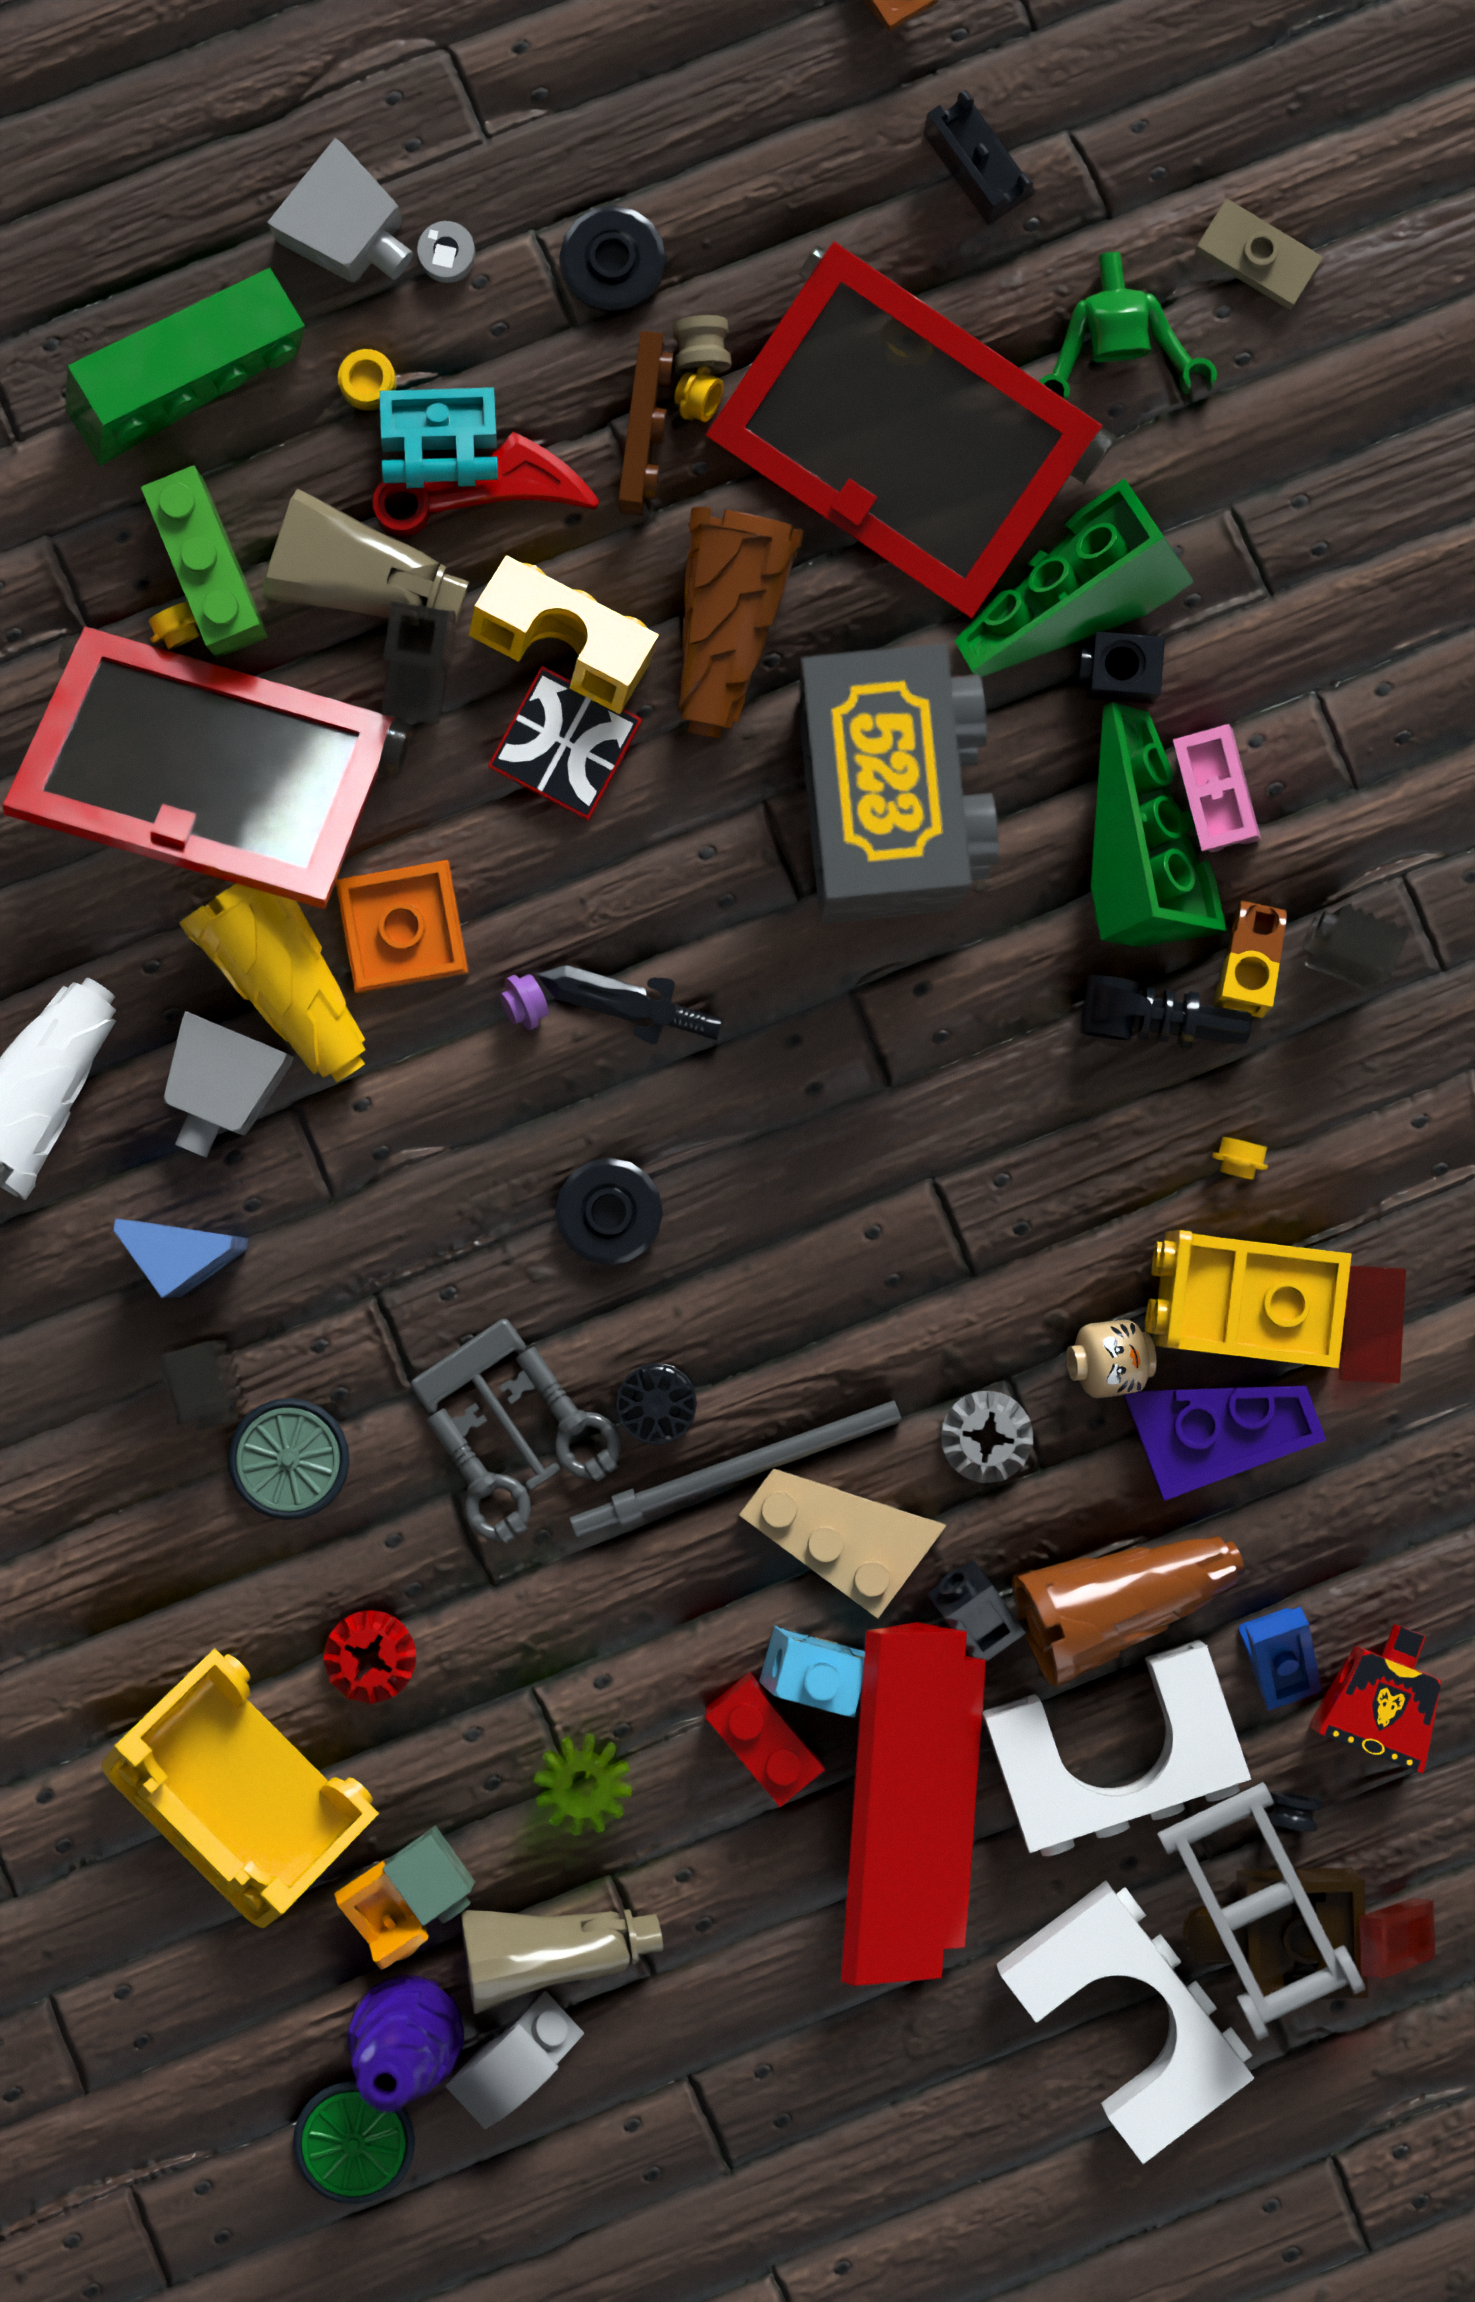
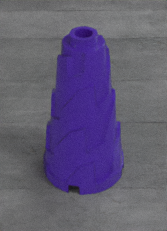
[347,1975,465,2112]

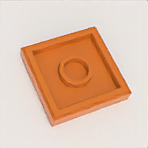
[336,860,469,994]

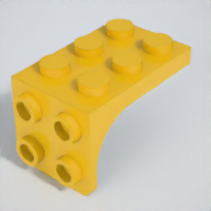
[1145,1230,1352,1368]

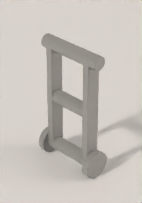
[1157,1782,1365,2041]

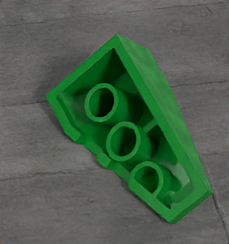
[954,478,1194,677]
[1091,702,1226,947]

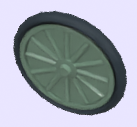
[228,1398,350,1520]

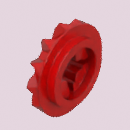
[323,1610,416,1705]

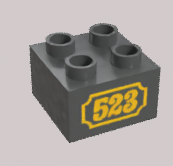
[797,644,999,925]

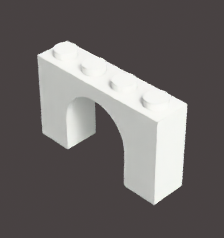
[983,1640,1251,1856]
[996,1880,1255,2164]

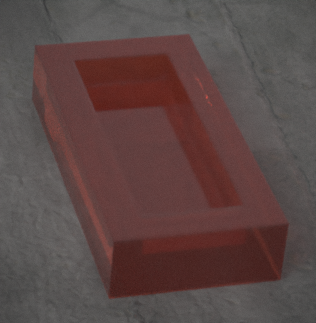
[1339,1266,1406,1384]
[1359,1898,1435,1979]

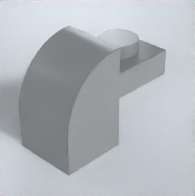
[446,1990,584,2129]

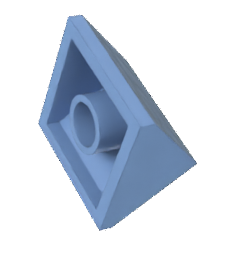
[113,1219,249,1298]

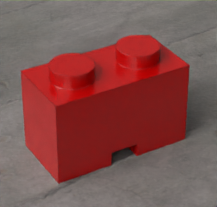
[705,1671,825,1807]

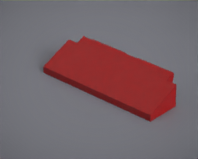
[841,1622,986,1986]

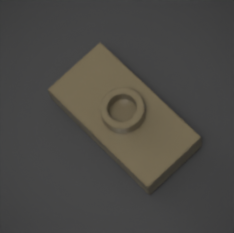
[1195,198,1323,310]

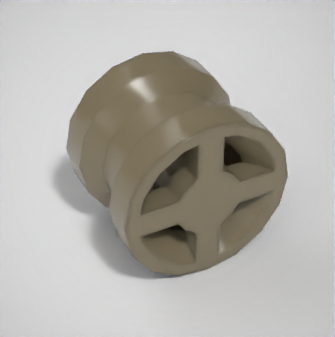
[672,315,731,375]

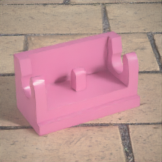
[1173,724,1261,852]

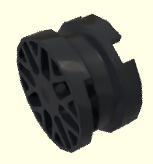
[616,1363,697,1445]

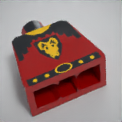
[1309,1624,1441,1774]

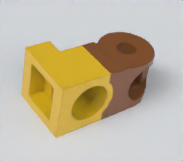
[1213,900,1286,1018]

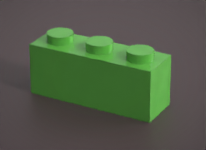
[141,465,269,659]

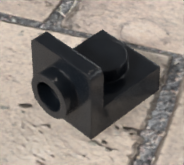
[928,1562,1026,1662]

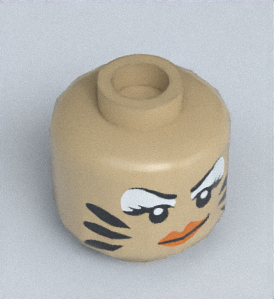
[1066,1319,1156,1398]

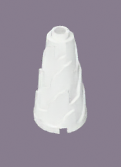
[0,978,116,1200]

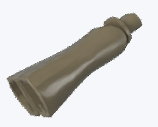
[263,489,469,625]
[461,1909,663,2014]

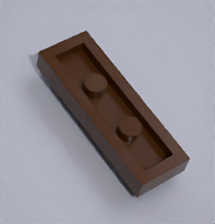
[619,330,674,516]

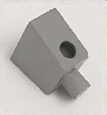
[267,138,413,282]
[164,1011,294,1157]

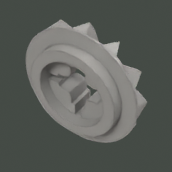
[941,1391,1033,1483]

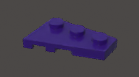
[1123,1385,1326,1501]

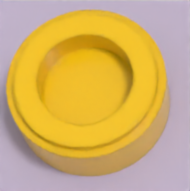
[338,349,397,410]

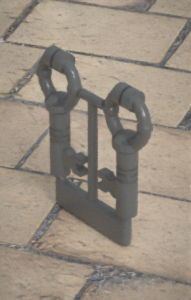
[411,1318,621,1544]

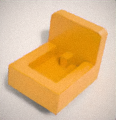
[334,1861,429,1970]

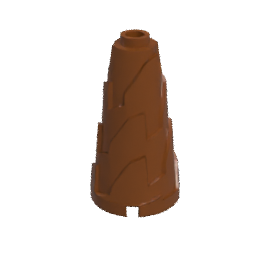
[677,507,804,739]
[1012,1536,1244,1687]

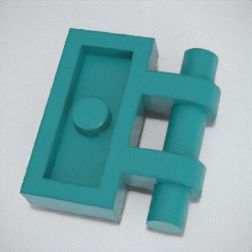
[380,387,498,488]

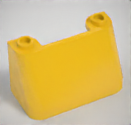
[101,1648,379,1928]

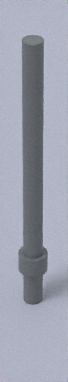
[570,1400,902,1539]

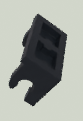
[924,90,1035,226]

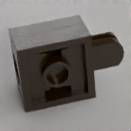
[1182,1867,1368,2000]

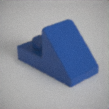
[1239,1607,1322,1711]

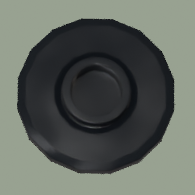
[559,205,666,313]
[555,1158,663,1265]

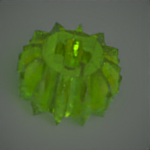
[534,1734,633,1835]

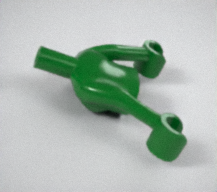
[1039,252,1217,401]

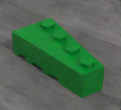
[65,267,305,467]

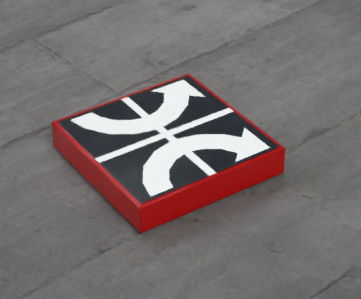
[488,666,643,822]

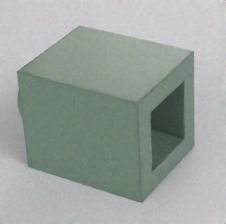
[383,1825,475,1926]

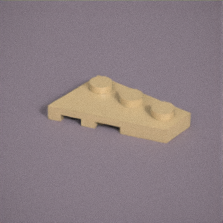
[739,1468,946,1618]

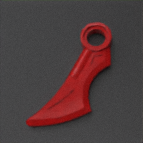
[373,432,599,537]

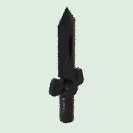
[536,965,723,1045]

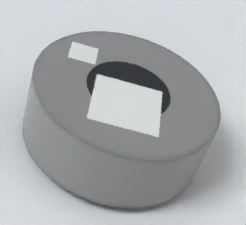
[418,221,476,283]

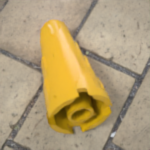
[179,884,365,1083]

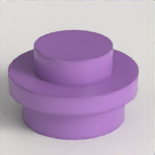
[500,974,549,1031]

